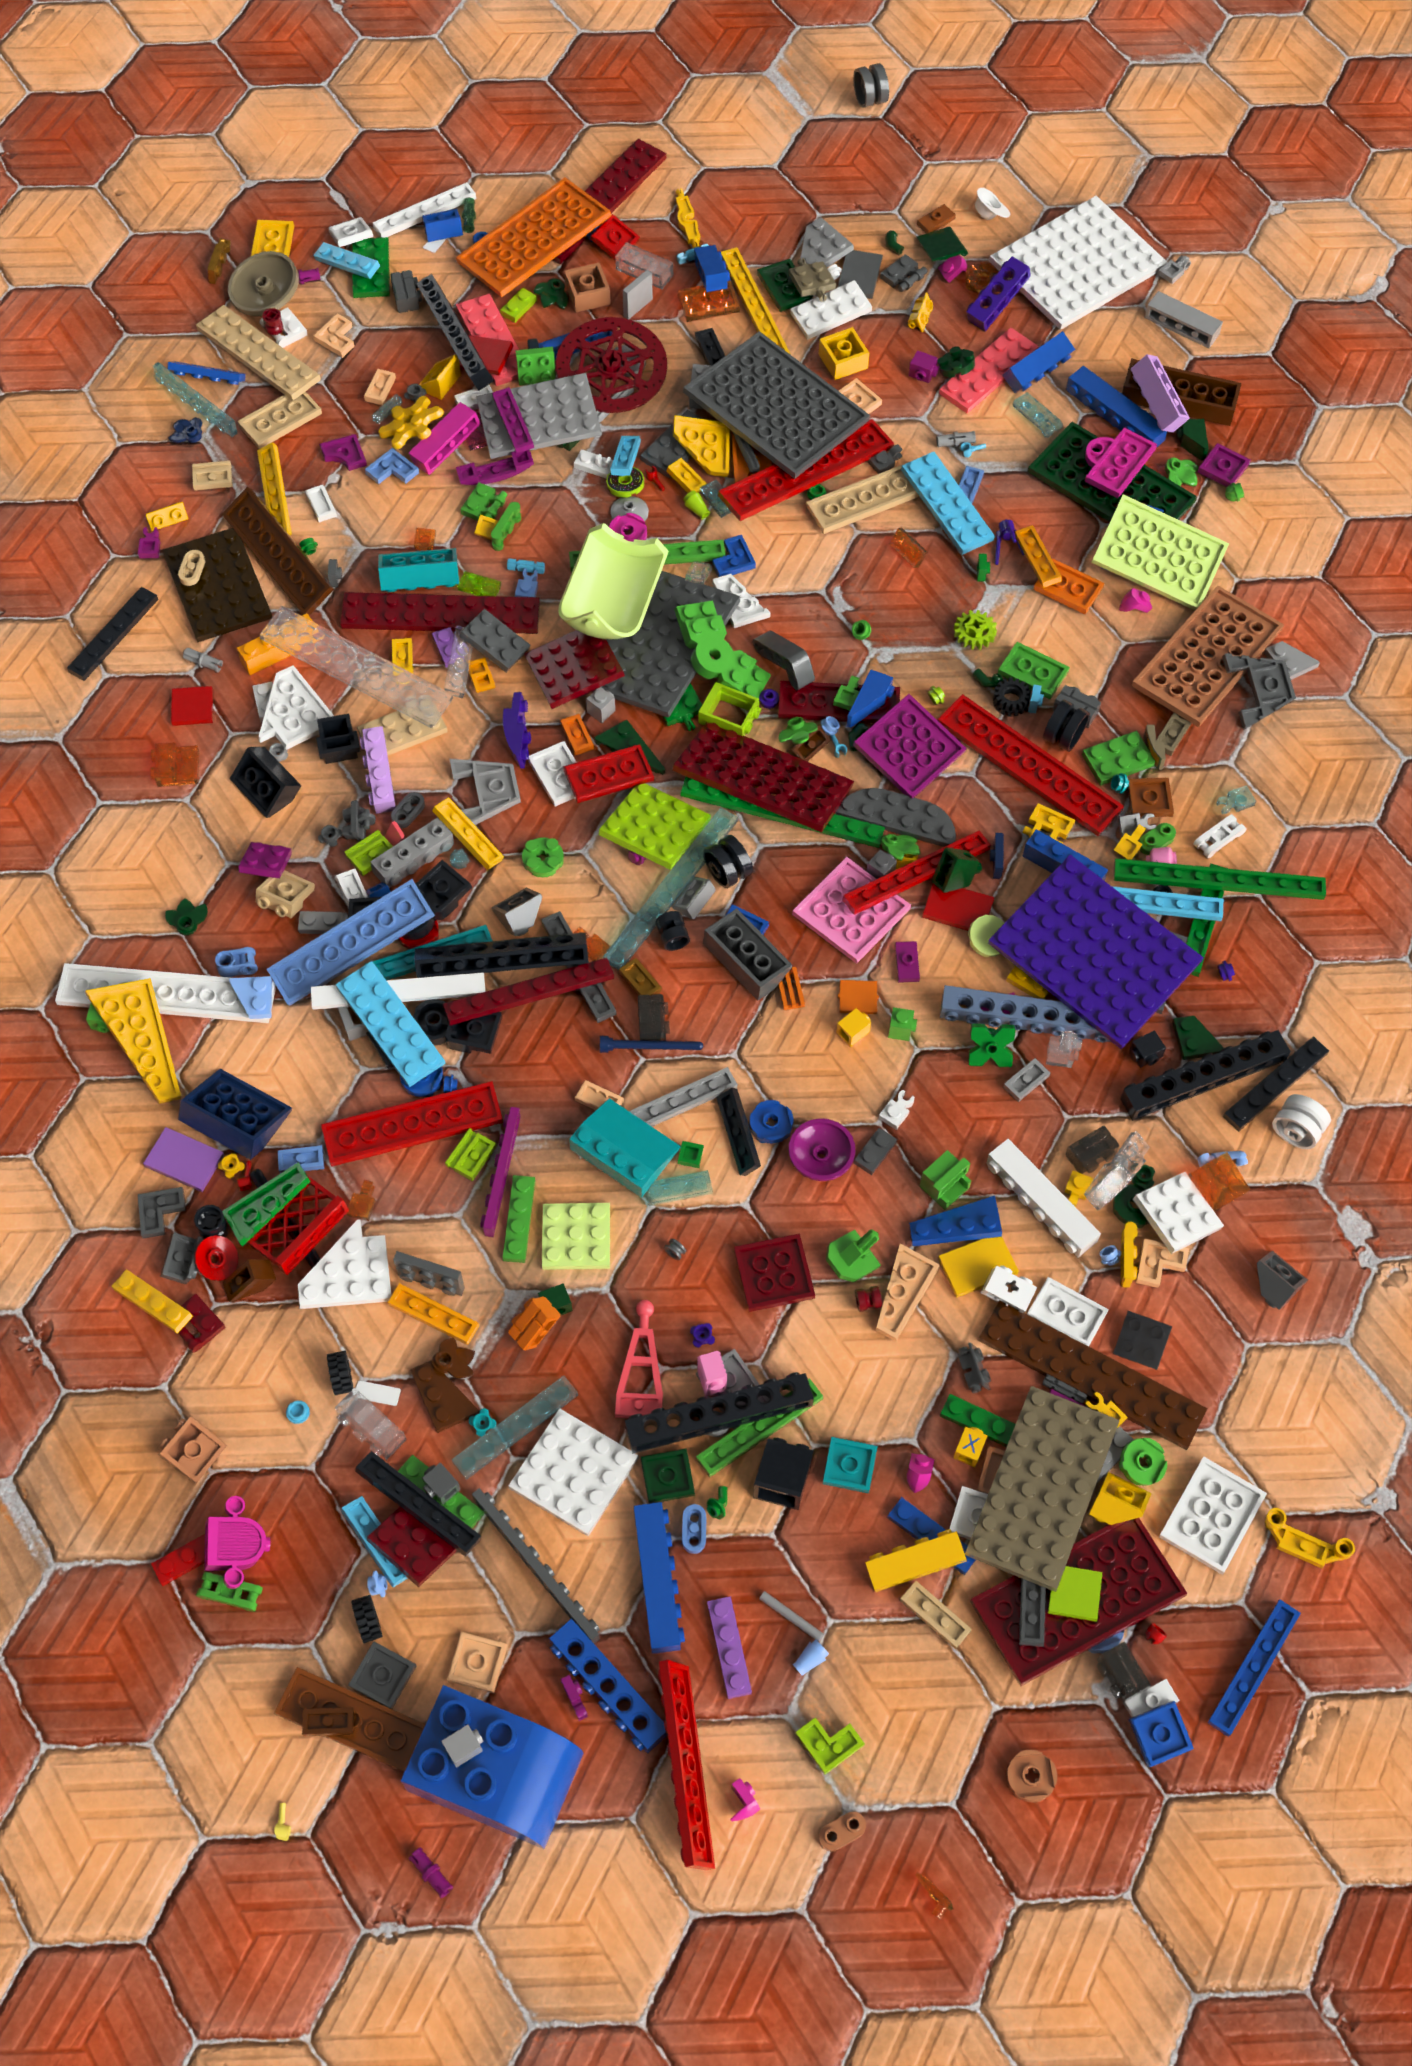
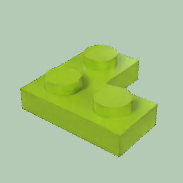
[795,1717,865,1775]

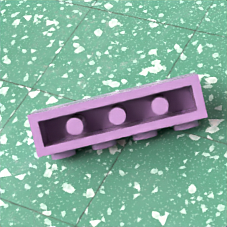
[1130,354,1190,432]
[359,726,396,814]

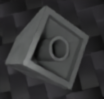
[491,888,542,936]
[1257,1251,1308,1310]

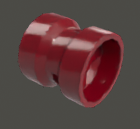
[262,308,283,335]
[855,1286,882,1312]

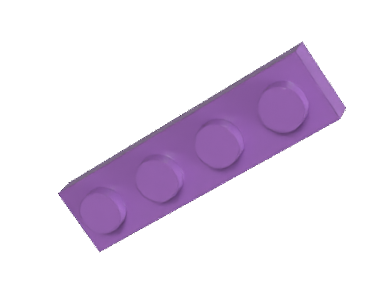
[707,1596,752,1699]

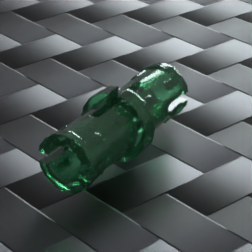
[462,197,476,233]

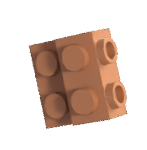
[158,1416,227,1484]

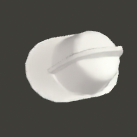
[975,188,1010,220]

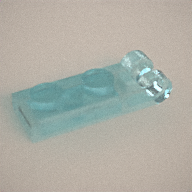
[1013,392,1063,438]

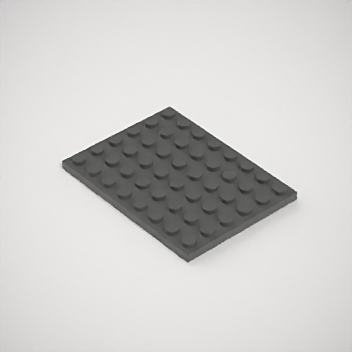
[683,331,870,479]
[593,571,741,718]

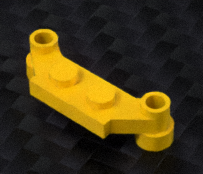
[1265,1508,1355,1569]

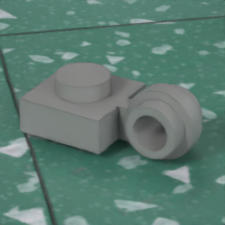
[1158,255,1191,284]

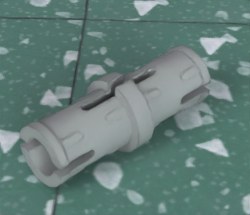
[936,431,976,448]

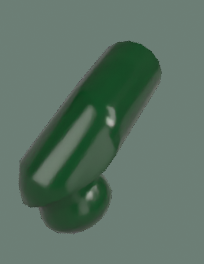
[885,230,904,255]
[973,669,1003,688]
[848,723,868,751]

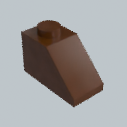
[223,1259,276,1302]

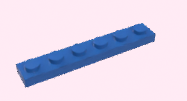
[1207,1599,1301,1737]

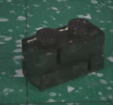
[638,994,670,1041]
[1066,1125,1119,1174]
[1097,1642,1151,1703]

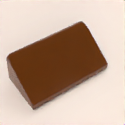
[787,725,831,761]

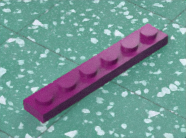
[480,1107,521,1237]

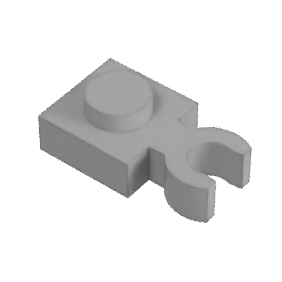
[1118,813,1156,837]

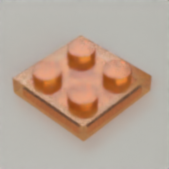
[1188,1152,1251,1211]

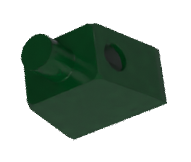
[931,848,982,893]

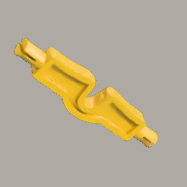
[676,188,700,248]

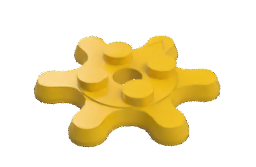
[379,396,444,449]

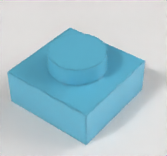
[1028,685,1044,714]

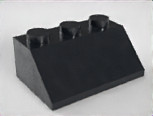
[230,747,302,818]

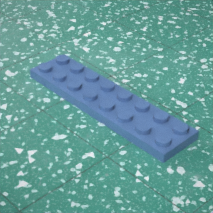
[267,879,435,1006]

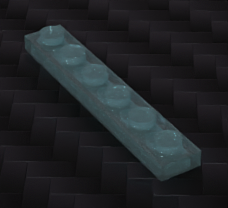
[153,362,238,437]
[452,1375,578,1480]

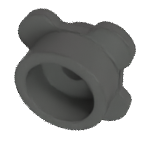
[404,384,426,402]
[318,825,343,847]

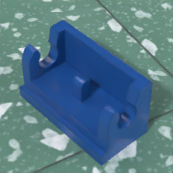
[422,209,463,242]

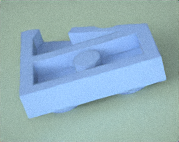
[229,976,272,1019]

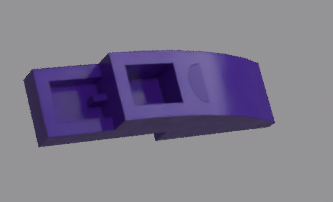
[503,692,531,768]

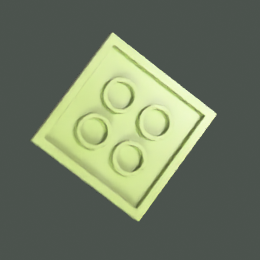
[542,1203,610,1270]

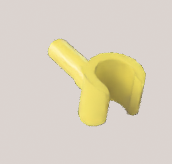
[274,1803,291,1841]

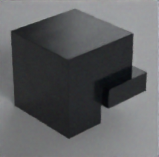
[316,714,361,764]

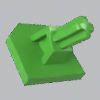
[826,1229,881,1282]

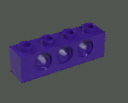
[966,256,1031,332]

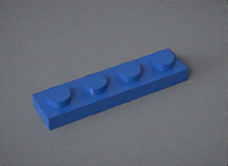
[168,361,246,385]
[887,1497,976,1575]

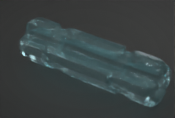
[372,394,402,424]

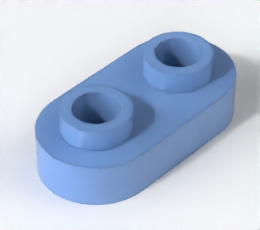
[682,1504,706,1554]

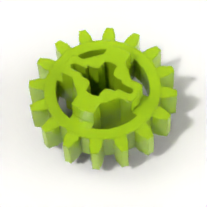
[954,610,997,650]

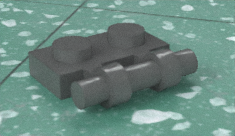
[880,254,928,292]

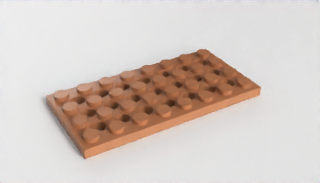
[1131,585,1284,727]

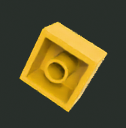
[819,327,869,380]

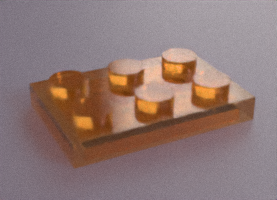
[678,280,740,322]

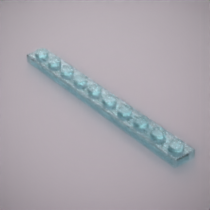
[603,808,738,970]

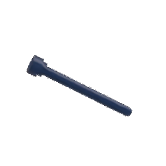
[600,1036,703,1053]

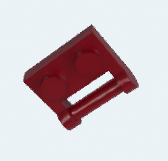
[178,1294,226,1353]

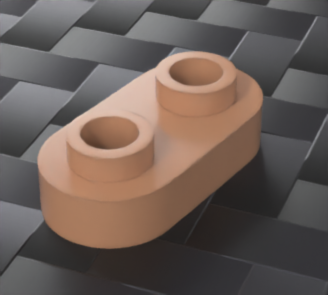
[819,1812,866,1852]

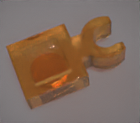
[414,528,436,551]

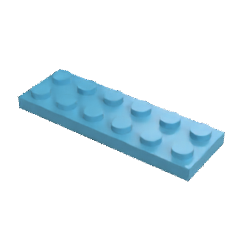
[901,452,995,555]
[336,961,446,1087]

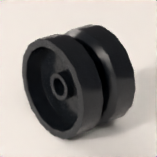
[1043,699,1090,752]
[703,835,753,889]

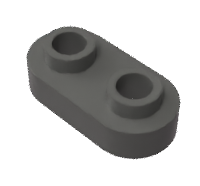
[391,792,425,828]

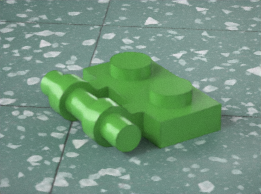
[460,483,507,521]

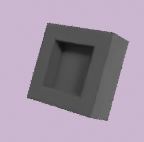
[328,559,342,587]

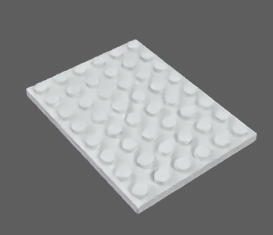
[989,196,1167,330]

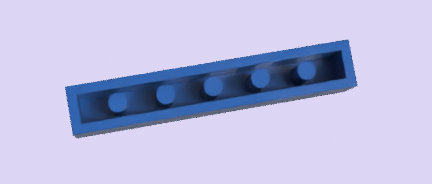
[1066,365,1167,448]
[634,1502,685,1654]

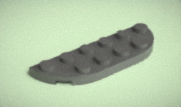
[835,788,956,847]

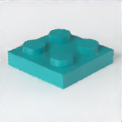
[823,1437,878,1494]

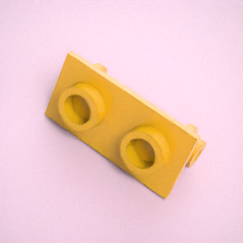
[908,292,933,332]
[146,502,188,531]

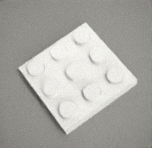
[1133,1172,1224,1254]

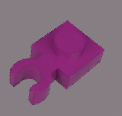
[138,527,161,558]
[561,1675,588,1721]

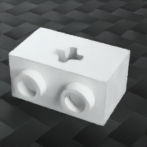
[981,1266,1037,1313]

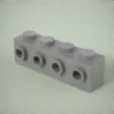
[370,817,454,888]

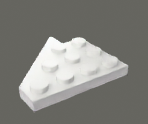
[259,665,334,750]
[298,1220,392,1309]

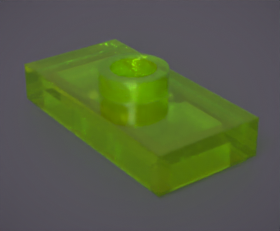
[458,571,501,596]

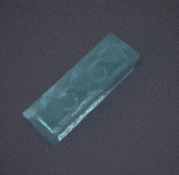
[645,1170,713,1207]

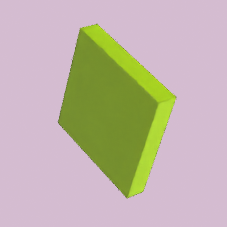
[1048,1566,1102,1622]

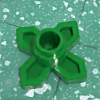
[968,1023,1015,1067]

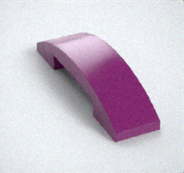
[456,449,534,485]

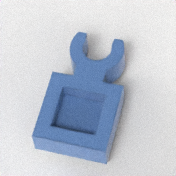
[515,569,538,597]

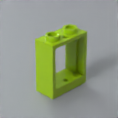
[698,682,761,736]

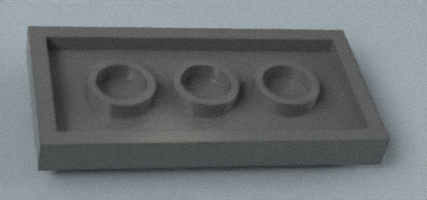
[640,410,702,479]

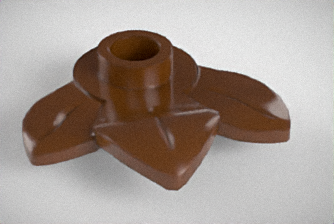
[431,1338,475,1378]

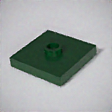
[640,1448,695,1504]

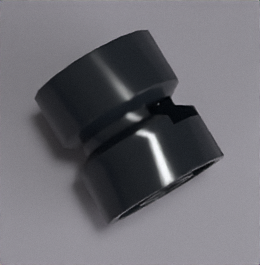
[656,911,690,951]
[194,1205,229,1240]

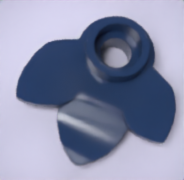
[168,417,202,443]

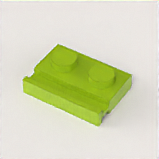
[344,830,393,876]
[445,1128,497,1181]

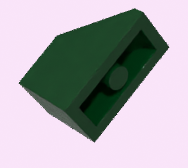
[1176,419,1209,461]

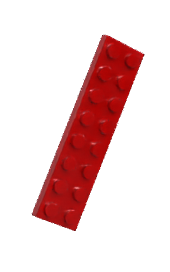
[321,1081,503,1167]
[658,1659,716,1870]

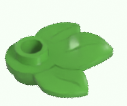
[1165,458,1199,487]
[779,717,818,744]
[881,834,920,860]

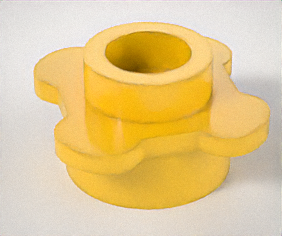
[218,1153,245,1179]

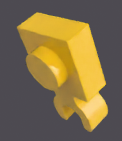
[1085,1392,1128,1428]

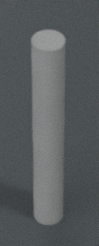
[759,1591,824,1642]

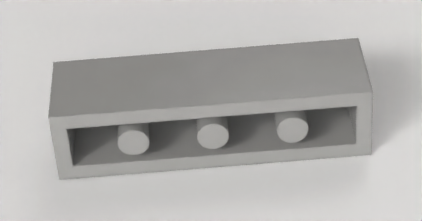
[1145,291,1223,349]

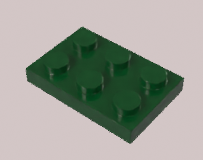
[757,259,813,312]

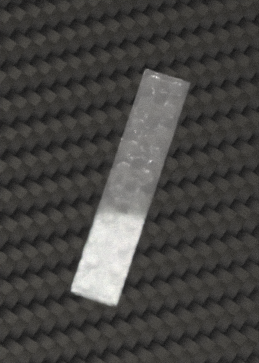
[260,605,453,728]

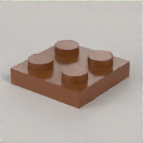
[1128,778,1174,818]

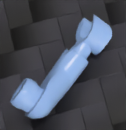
[1197,1151,1248,1167]

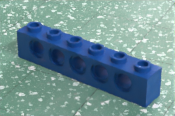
[549,1619,668,1754]

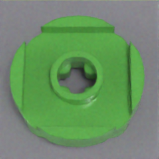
[522,838,564,877]
[1119,1438,1167,1486]

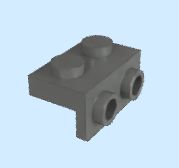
[160,1233,203,1284]

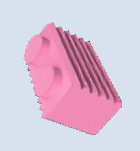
[697,1351,727,1397]

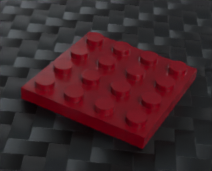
[524,630,625,709]

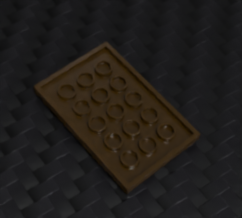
[162,528,273,643]

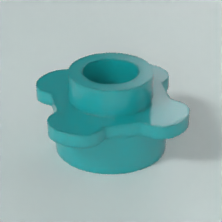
[469,1408,497,1437]

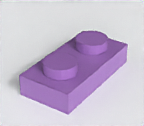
[432,627,464,668]

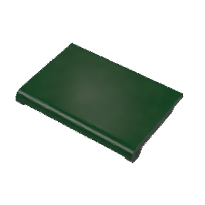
[917,227,968,262]

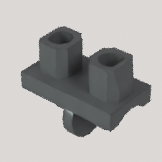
[342,800,376,842]

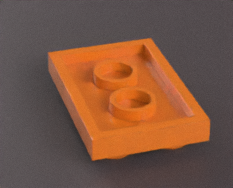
[1033,559,1104,615]

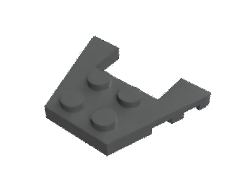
[1222,653,1296,730]

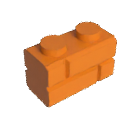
[508,1296,561,1351]

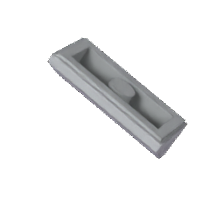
[672,877,716,919]

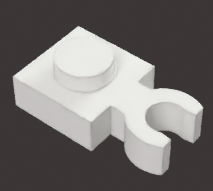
[878,1090,915,1130]

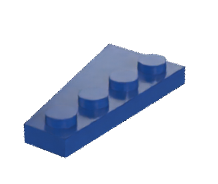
[909,1195,1002,1246]

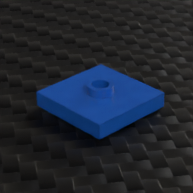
[1128,1701,1194,1767]

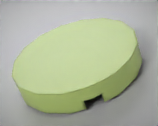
[968,915,1004,957]

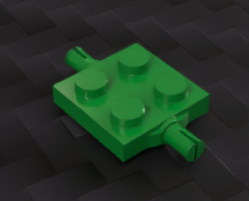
[662,683,702,731]

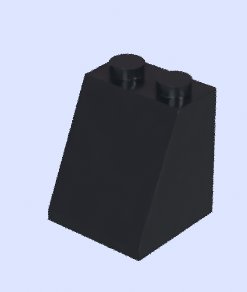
[753,1438,814,1510]

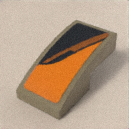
[1143,725,1166,770]

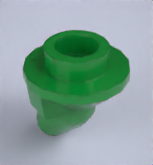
[707,1486,728,1519]

